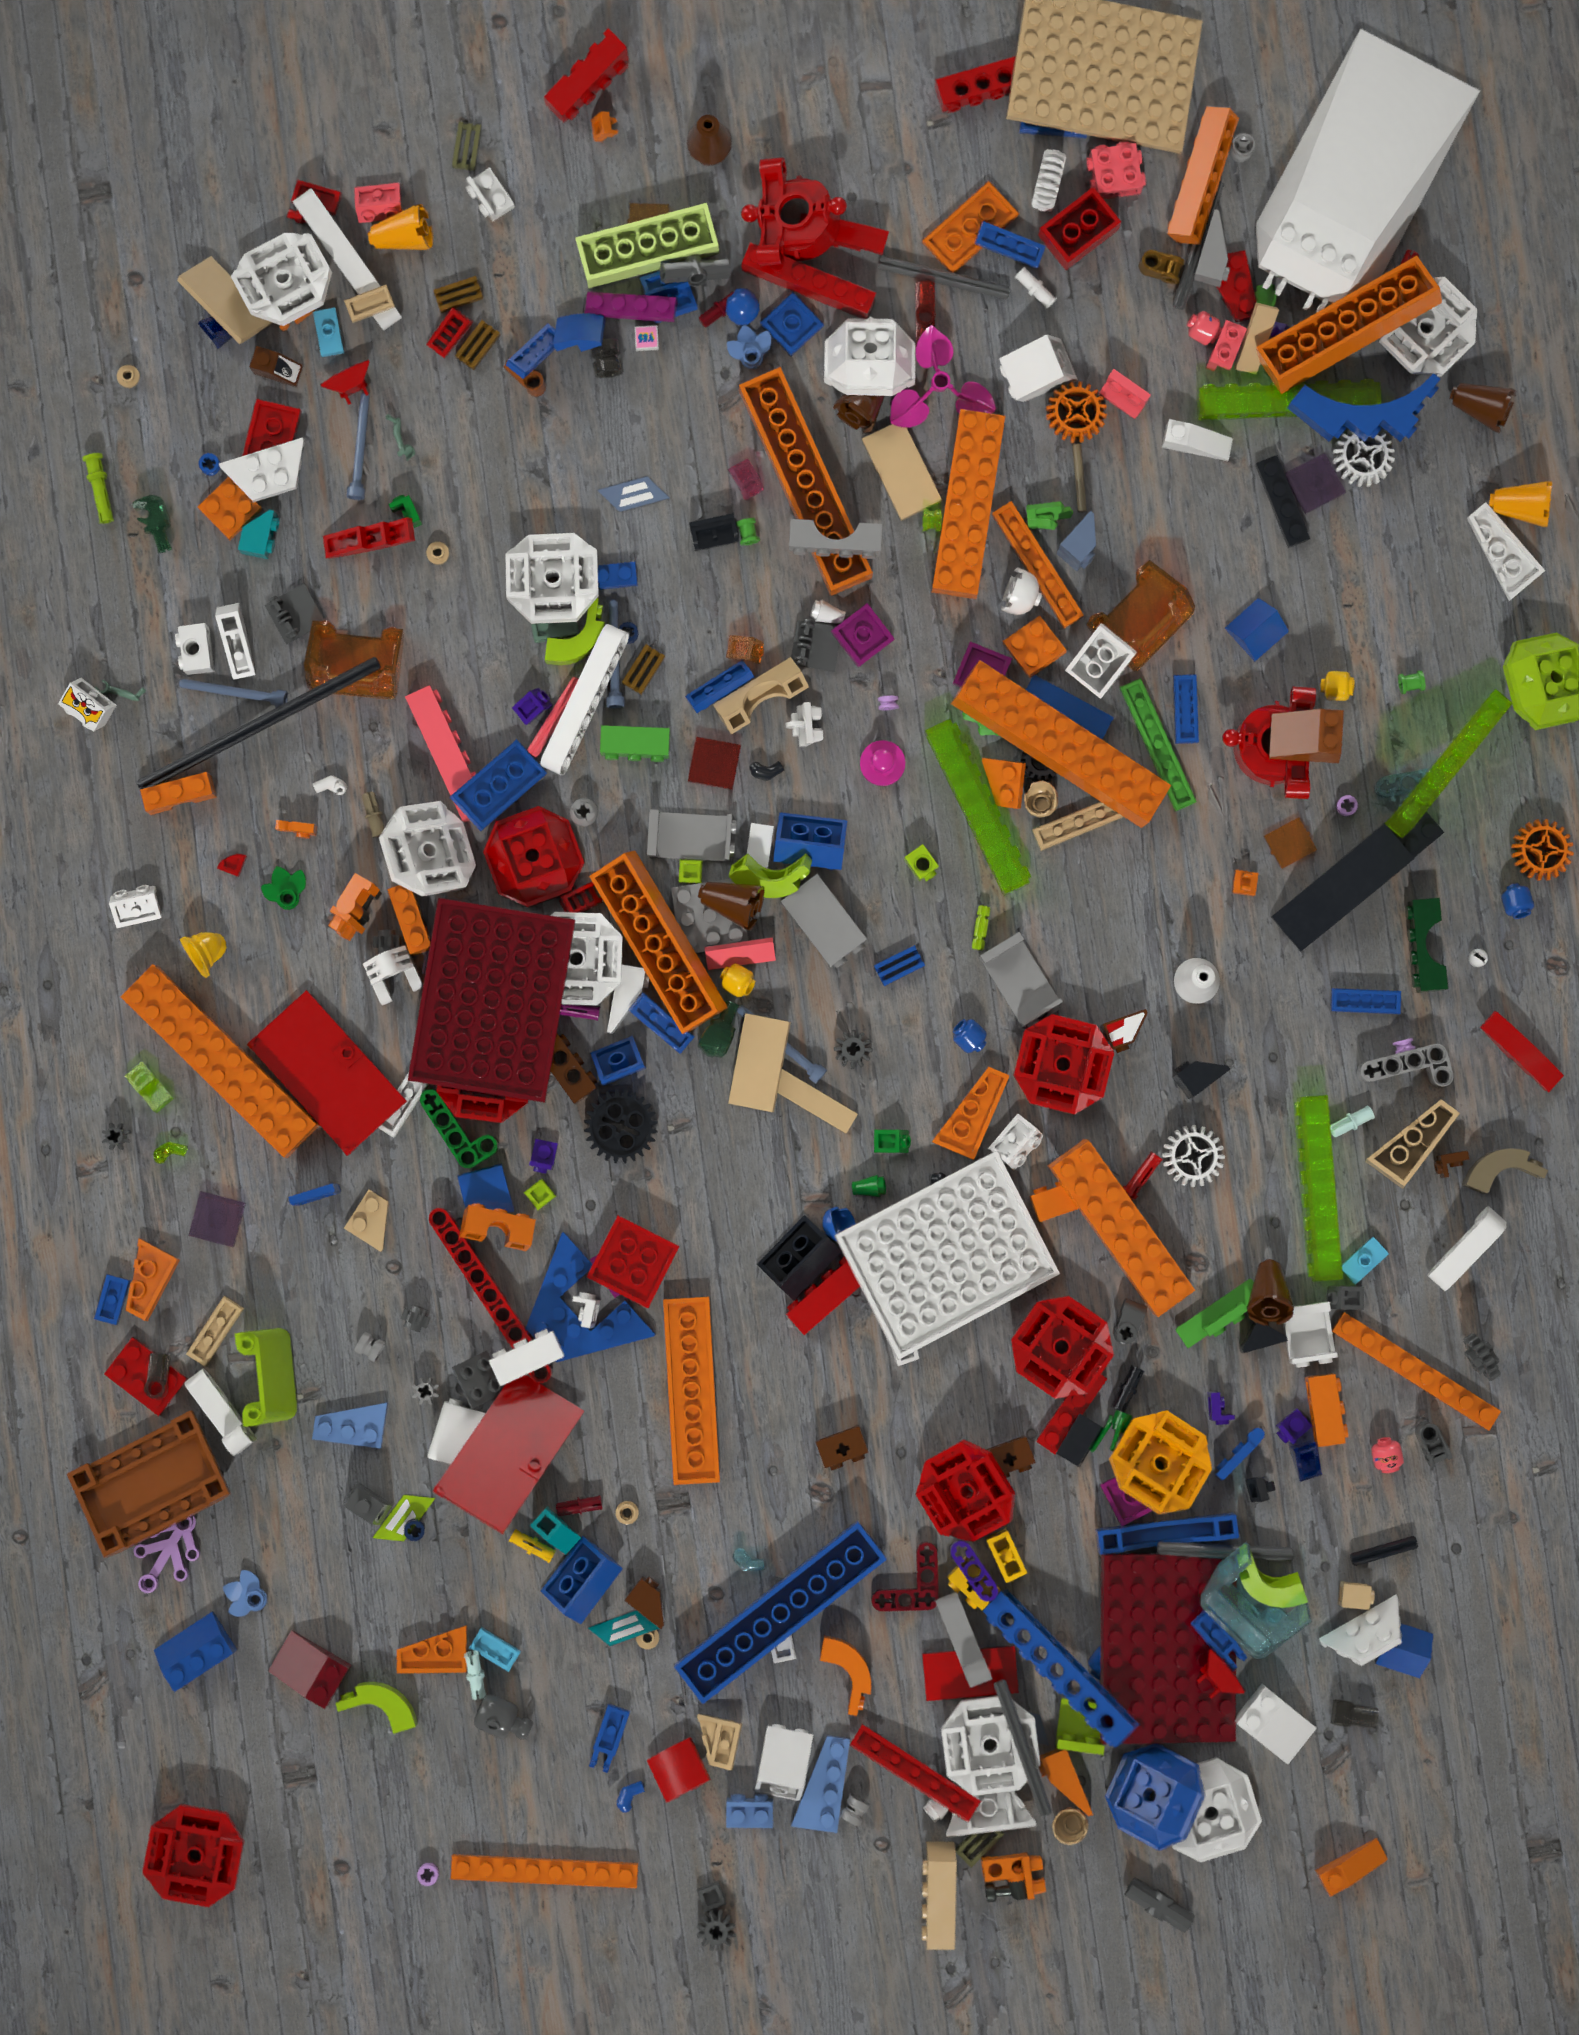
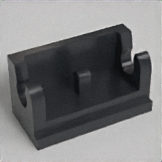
[689,513,739,551]
[1056,1413,1103,1467]

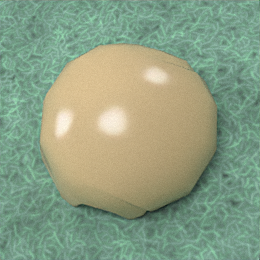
[1024,780,1058,818]
[1052,1807,1089,1845]

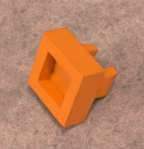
[591,111,618,142]
[1232,870,1259,896]

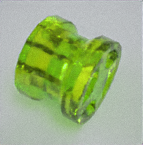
[922,508,942,532]

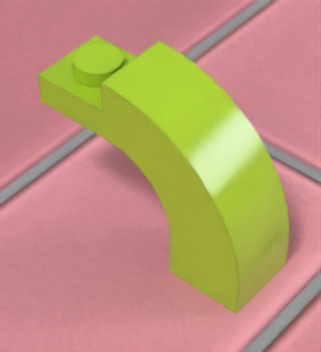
[545,598,606,665]
[728,853,812,898]
[1238,1544,1308,1608]
[335,1682,418,1734]

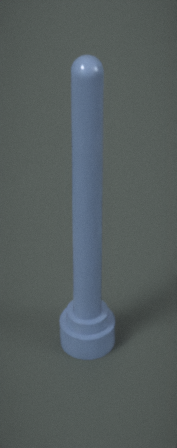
[346,392,369,500]
[606,599,625,708]
[179,679,288,708]
[737,1005,827,1084]

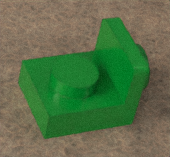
[388,495,422,528]
[874,1130,911,1153]

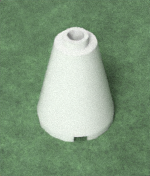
[1174,958,1220,1004]

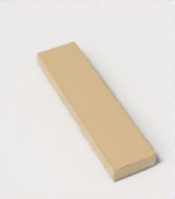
[1032,802,1123,851]
[778,1069,858,1134]

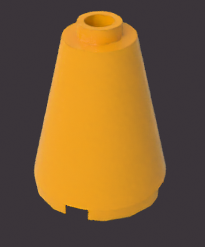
[368,204,433,250]
[1489,481,1552,527]

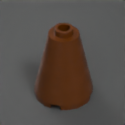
[687,115,732,165]
[1450,383,1517,433]
[833,394,885,433]
[698,882,765,931]
[1247,1259,1294,1325]

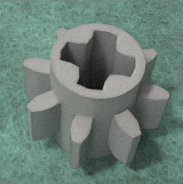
[412,1377,440,1405]

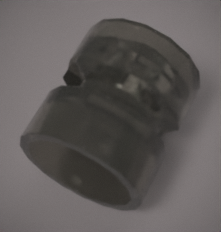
[591,338,623,378]

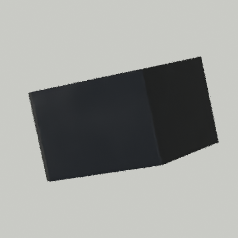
[1239,1322,1288,1353]

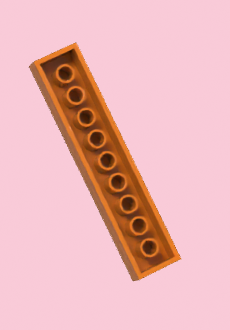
[739,367,873,596]
[951,660,1171,828]
[121,964,320,1158]

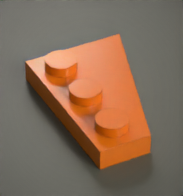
[126,1238,180,1321]
[397,1625,467,1673]

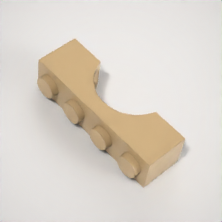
[713,657,809,734]

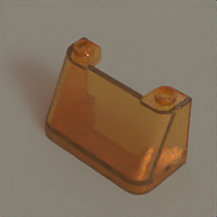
[1086,560,1195,671]
[304,620,404,699]

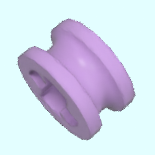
[878,696,899,710]
[1336,795,1358,816]
[1393,1038,1416,1054]
[417,1863,439,1886]

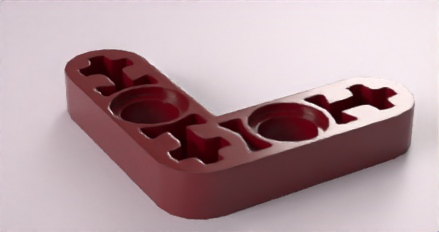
[871,1542,939,1612]

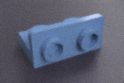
[726,1794,773,1828]

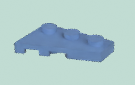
[312,1402,388,1449]

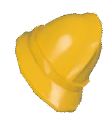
[179,932,227,978]

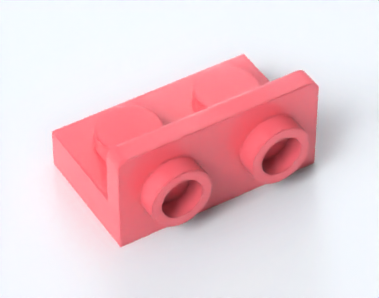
[354,183,402,223]
[1206,320,1247,371]
[1099,369,1151,419]

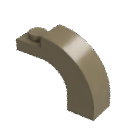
[1462,1148,1548,1194]

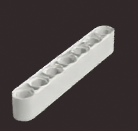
[292,189,402,331]
[541,624,629,775]

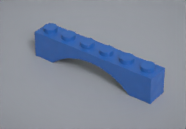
[1095,1512,1239,1555]

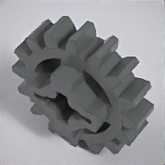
[1463,1333,1501,1381]

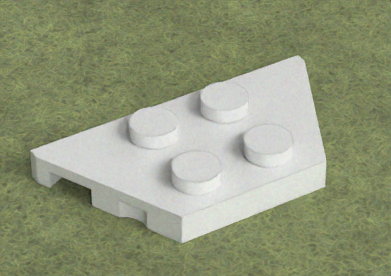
[219,438,305,502]
[1319,1595,1402,1666]
[946,1788,1036,1837]

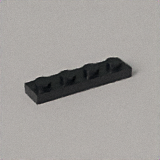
[1255,455,1310,548]

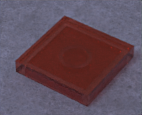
[688,737,741,790]

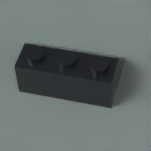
[757,1215,842,1301]

